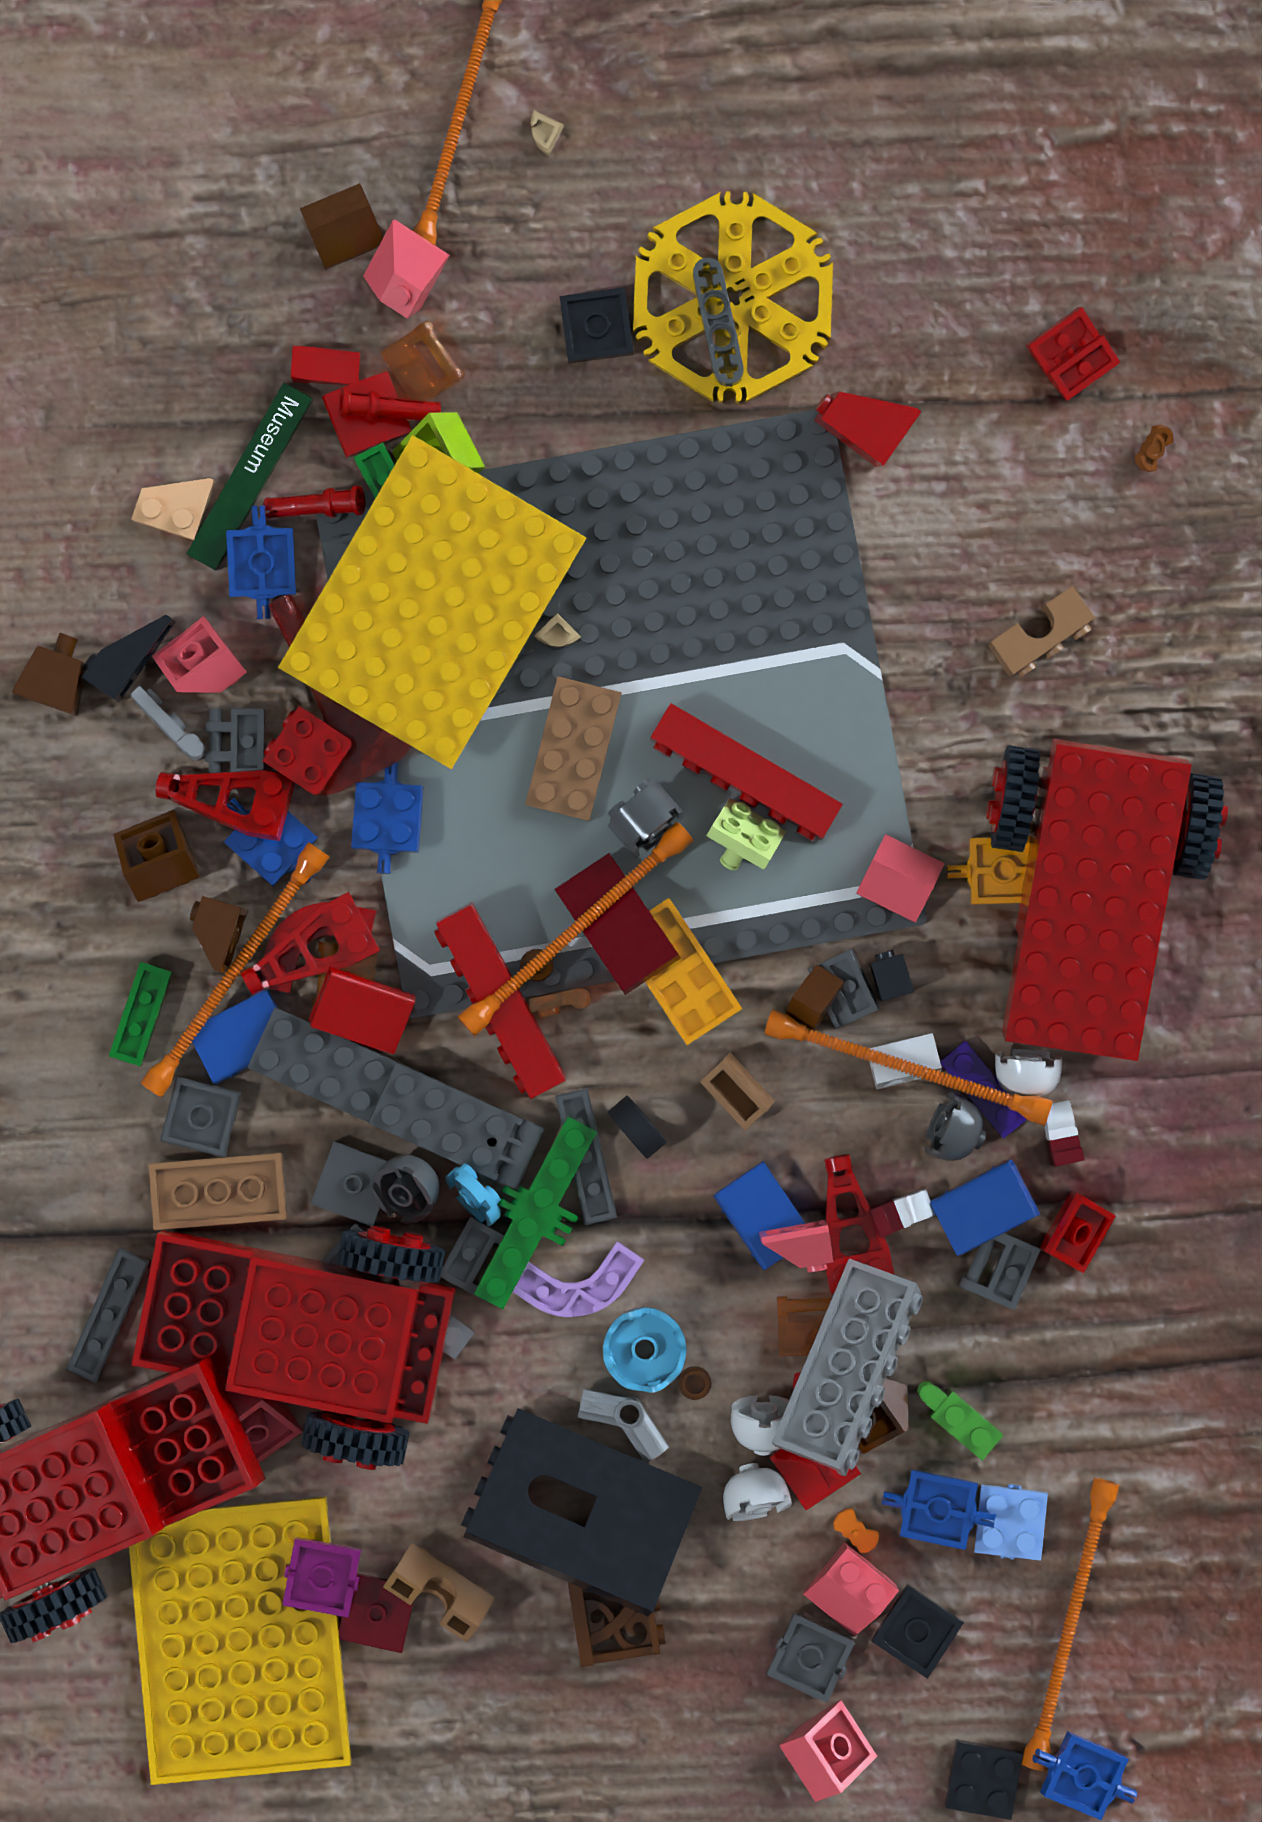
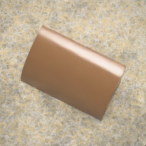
[700,1052,775,1130]

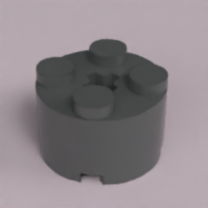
[608,779,685,857]

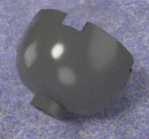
[925,1092,986,1161]
[372,1155,439,1223]

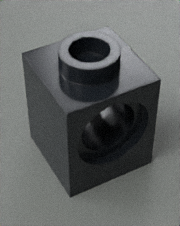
[869,949,914,1001]

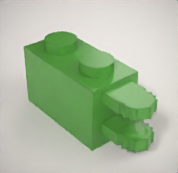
[916,1380,1004,1461]

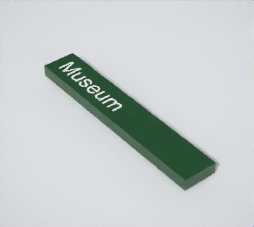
[186,382,313,571]

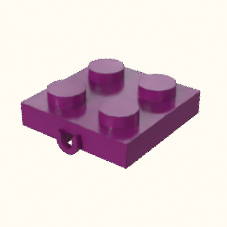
[282,1537,362,1617]

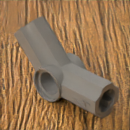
[578,1389,669,1463]

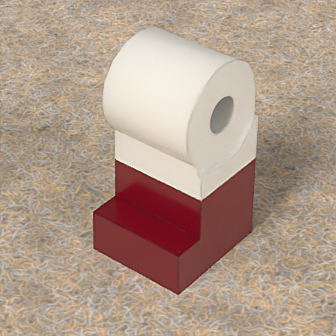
[1045,1100,1085,1167]
[869,1189,935,1238]

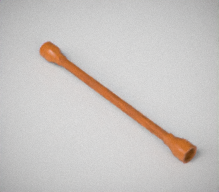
[412,0,503,245]
[457,822,694,1037]
[140,842,330,1098]
[764,1009,1053,1126]
[1021,1477,1120,1771]

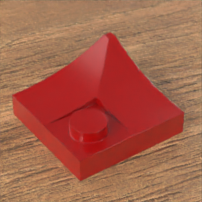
[769,1449,861,1510]

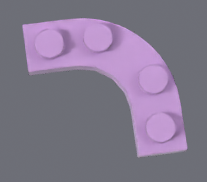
[513,1241,644,1317]

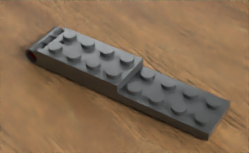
[247,1007,545,1189]

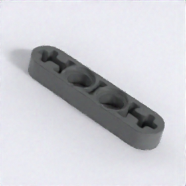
[693,258,743,387]

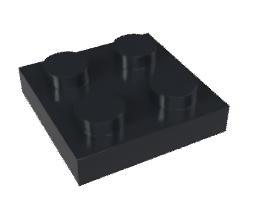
[559,287,634,364]
[871,1584,964,1679]
[944,1739,1023,1820]

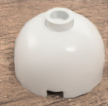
[995,1049,1062,1096]
[731,1395,789,1456]
[723,1463,792,1521]

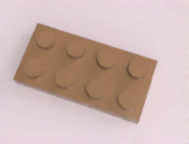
[525,676,622,821]
[148,1152,288,1230]

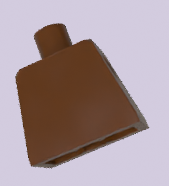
[12,633,85,716]

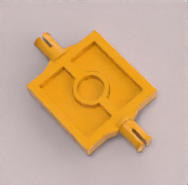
[947,836,1031,905]

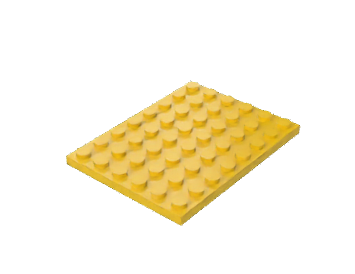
[278,435,587,769]
[129,1496,352,1785]

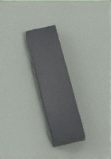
[555,1088,617,1225]
[66,1247,151,1383]

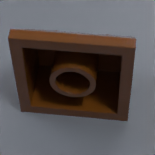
[113,809,199,902]
[190,896,248,972]

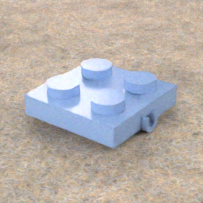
[974,1484,1048,1561]

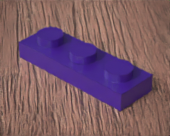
[940,1041,1027,1139]

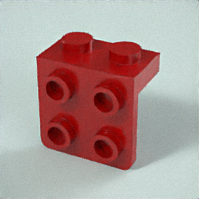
[262,706,352,795]

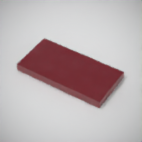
[554,853,681,995]

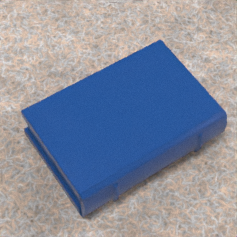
[192,989,278,1085]
[930,1159,1041,1256]
[713,1161,805,1270]

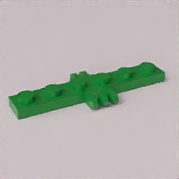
[474,1117,597,1309]

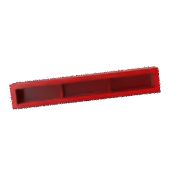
[650,703,843,842]
[434,902,566,1099]

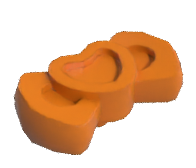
[833,1508,879,1553]

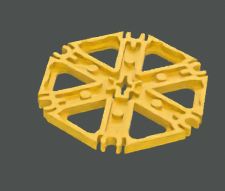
[633,191,833,404]

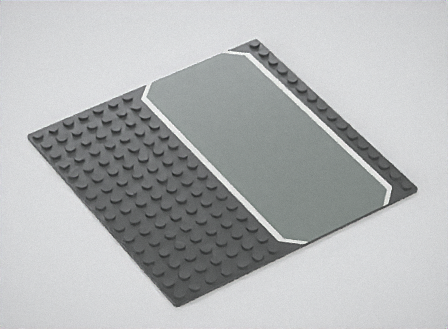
[316,409,927,1018]

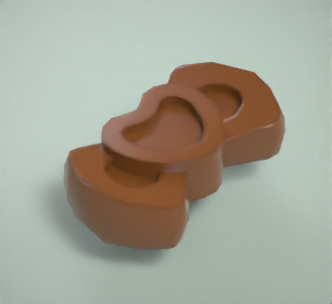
[1135,425,1174,472]

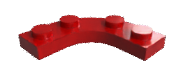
[259,902,377,993]

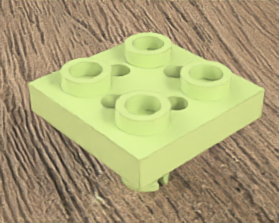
[706,798,787,870]

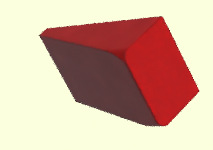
[291,346,361,385]

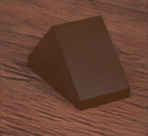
[786,964,845,1032]

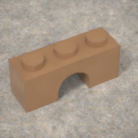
[987,586,1095,678]
[383,1543,495,1642]

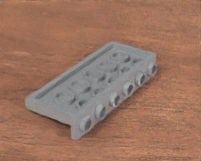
[772,1259,923,1476]

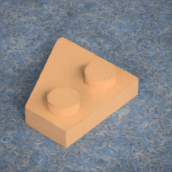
[131,478,215,541]

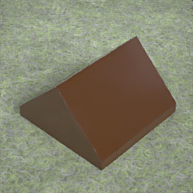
[300,183,383,270]

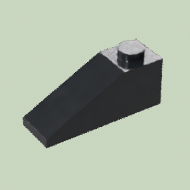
[82,615,176,703]

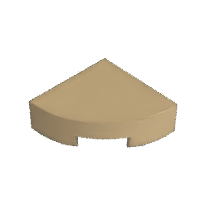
[531,110,564,156]
[534,613,581,647]

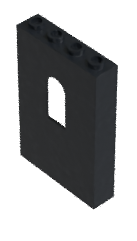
[461,1408,702,1617]

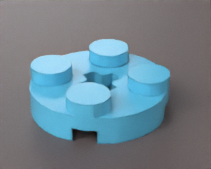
[445,1163,501,1226]

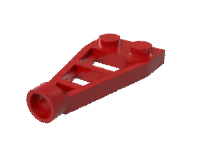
[155,770,296,841]
[240,892,381,995]
[824,1154,895,1294]

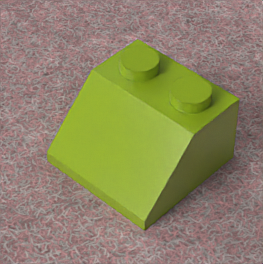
[392,412,485,474]

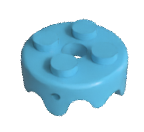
[603,1307,686,1393]

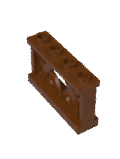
[568,1526,666,1667]

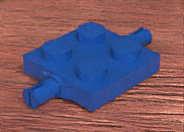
[226,506,296,619]
[351,761,424,874]
[224,798,318,887]
[882,1469,996,1550]
[1032,1731,1137,1820]

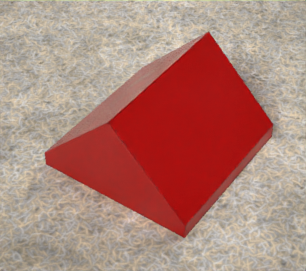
[1038,1190,1116,1273]

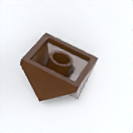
[858,1379,909,1454]

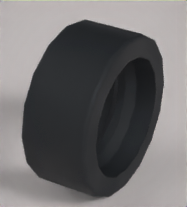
[608,1095,667,1159]

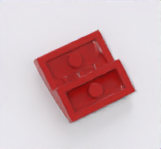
[1025,307,1121,401]
[322,371,412,458]

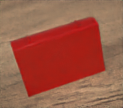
[308,966,415,1055]

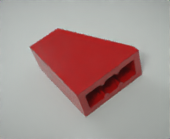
[814,391,921,467]

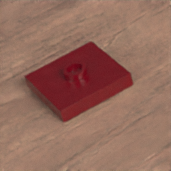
[339,1573,414,1653]

